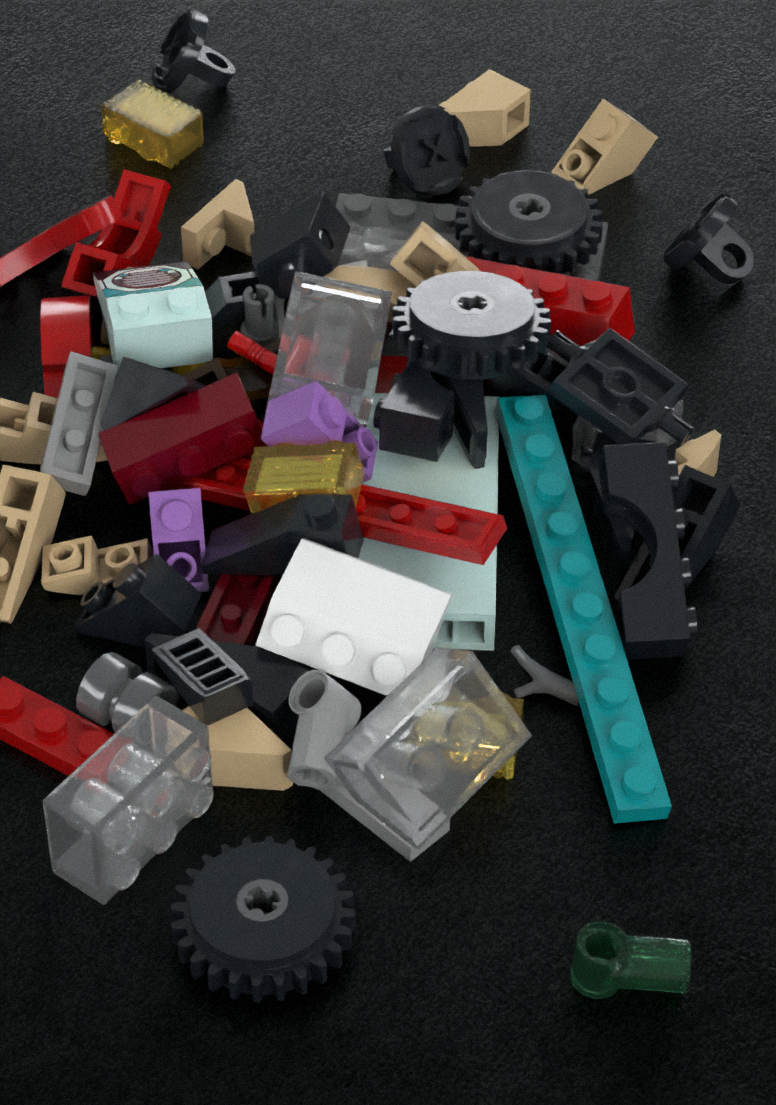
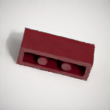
[98,373,267,505]

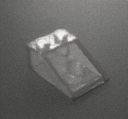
[264,271,392,428]

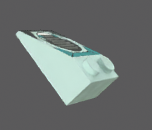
[93,261,213,374]

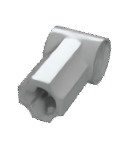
[287,670,361,790]

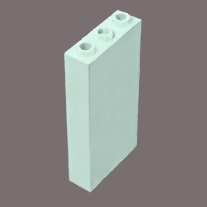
[345,392,499,650]

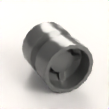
[76,652,180,749]

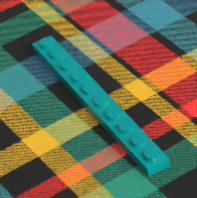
[495,395,672,824]

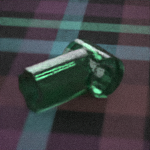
[570,921,692,999]

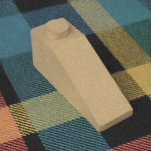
[0,465,66,624]

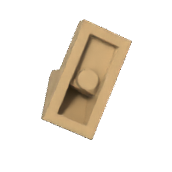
[181,179,254,269]

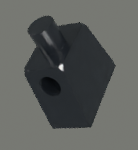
[250,191,351,299]

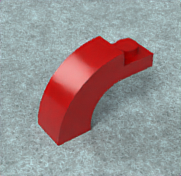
[61,170,171,298]
[40,295,94,398]

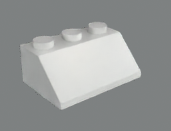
[255,538,453,703]

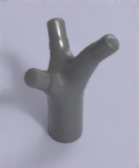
[511,645,580,707]

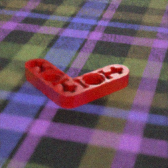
[0,195,123,286]

